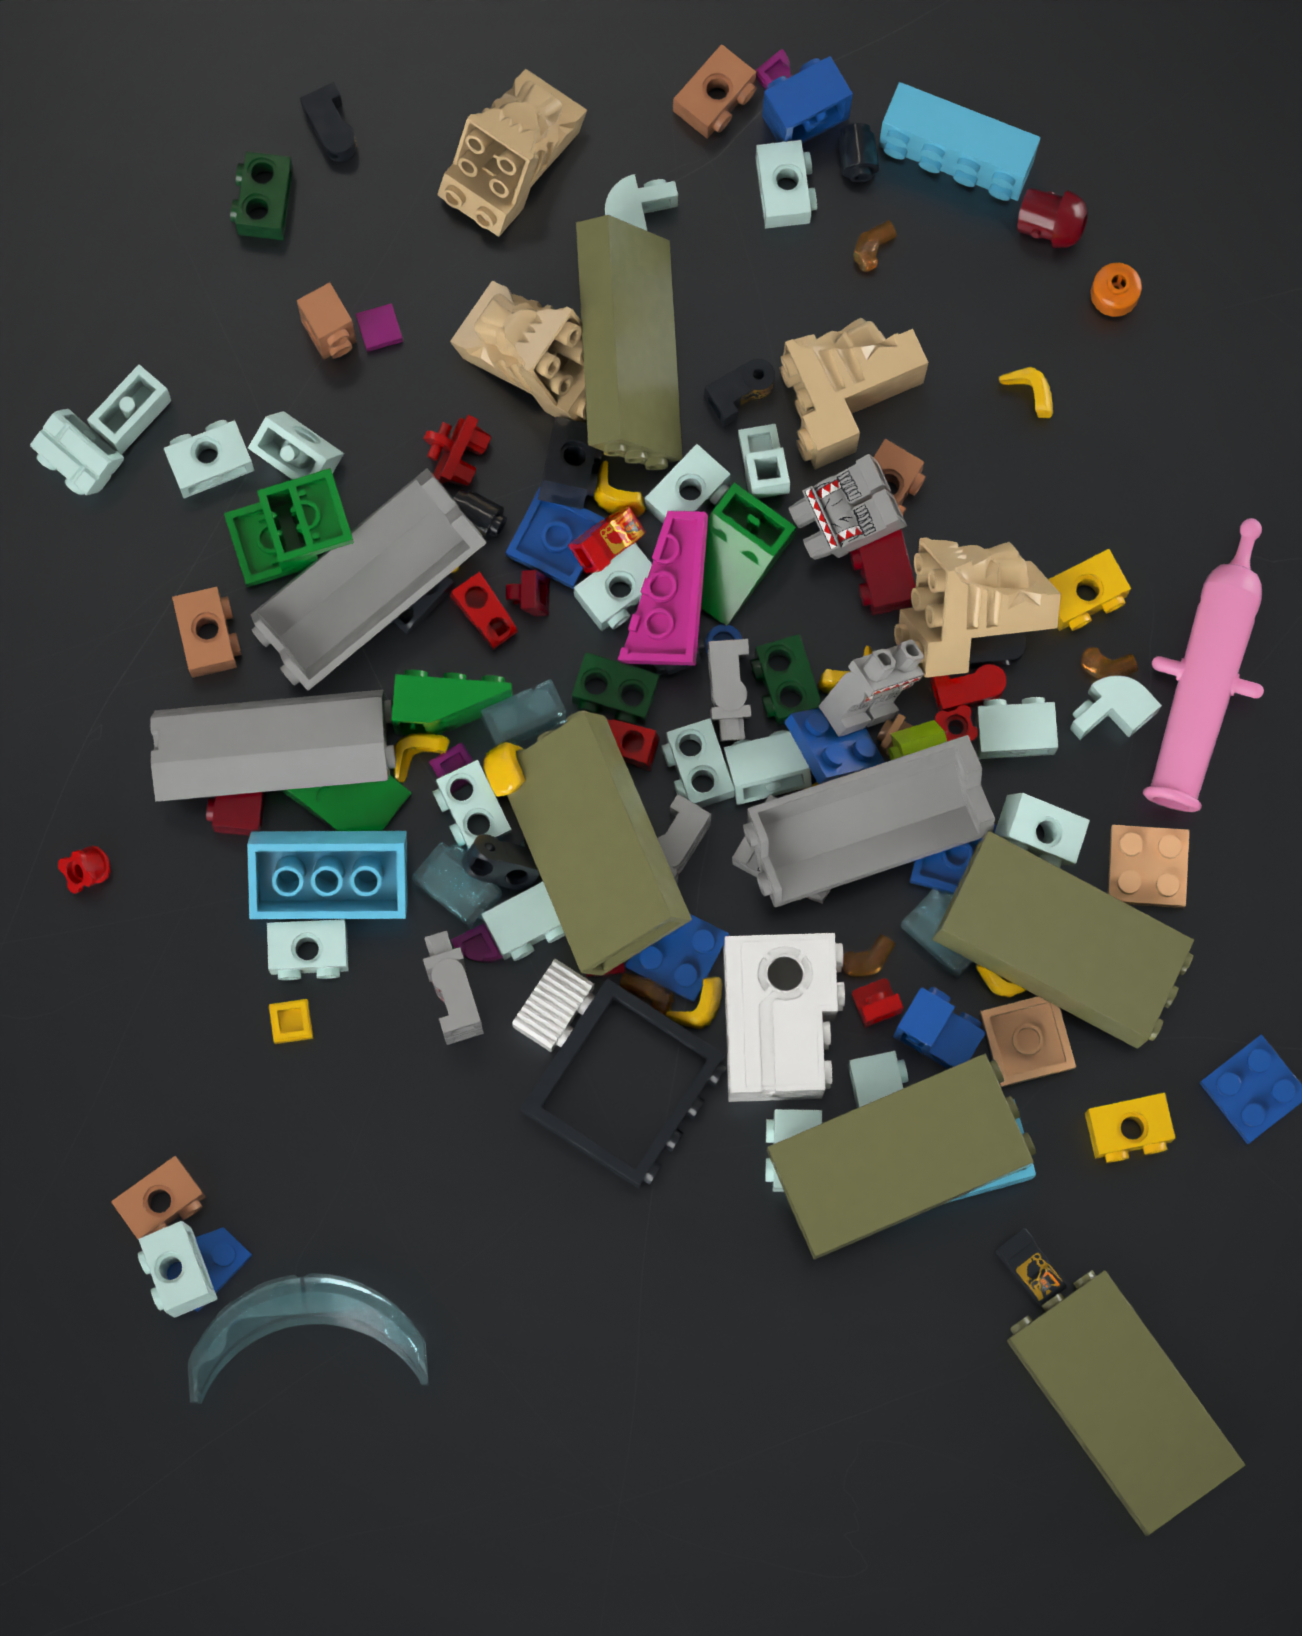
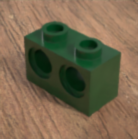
[230,151,293,240]
[750,634,822,727]
[572,652,659,725]

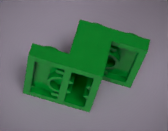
[224,468,354,588]

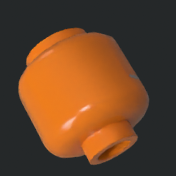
[1090,262,1142,317]

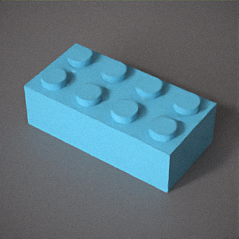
[878,82,1041,201]
[247,831,408,919]

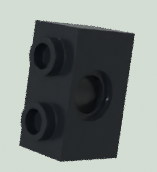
[538,417,603,509]

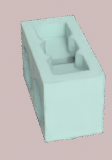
[661,718,735,808]
[432,760,511,849]

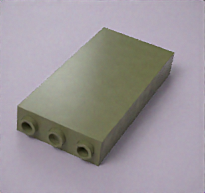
[576,215,683,470]
[507,710,692,975]
[932,831,1194,1049]
[767,1053,1036,1260]
[1007,1270,1245,1536]

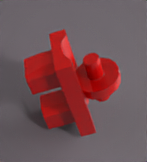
[423,415,491,487]

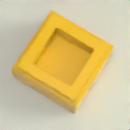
[269,999,313,1044]

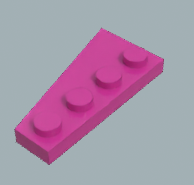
[618,511,708,666]

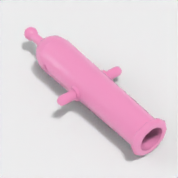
[1143,518,1264,812]

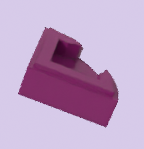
[755,49,791,90]
[450,923,502,963]

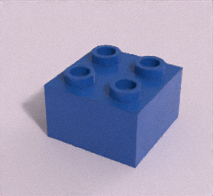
[762,56,853,144]

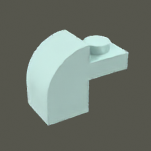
[605,174,678,231]
[738,424,790,499]
[1070,676,1162,740]

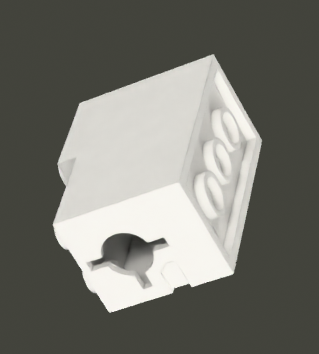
[723,933,845,1102]

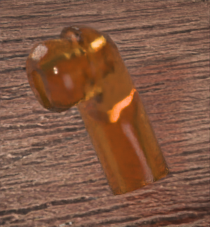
[853,220,897,272]
[1081,647,1139,680]
[843,934,896,977]
[620,973,675,1015]

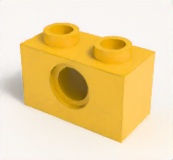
[1048,549,1131,631]
[1085,1093,1175,1163]

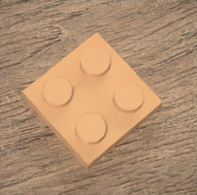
[1108,825,1189,908]
[979,996,1076,1088]

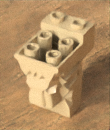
[438,69,587,237]
[450,281,587,423]
[779,318,929,469]
[894,537,1061,678]

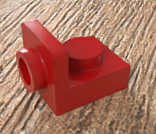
[852,978,904,1027]

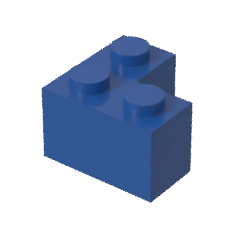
[893,987,986,1070]

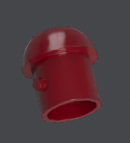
[1017,188,1088,248]

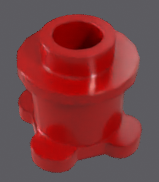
[935,704,978,742]
[58,845,110,894]

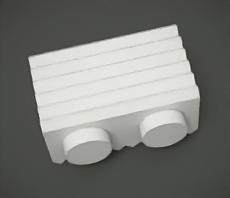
[512,959,595,1052]

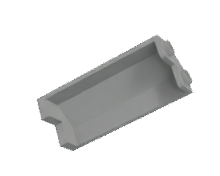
[250,468,486,690]
[151,690,396,802]
[743,735,995,907]

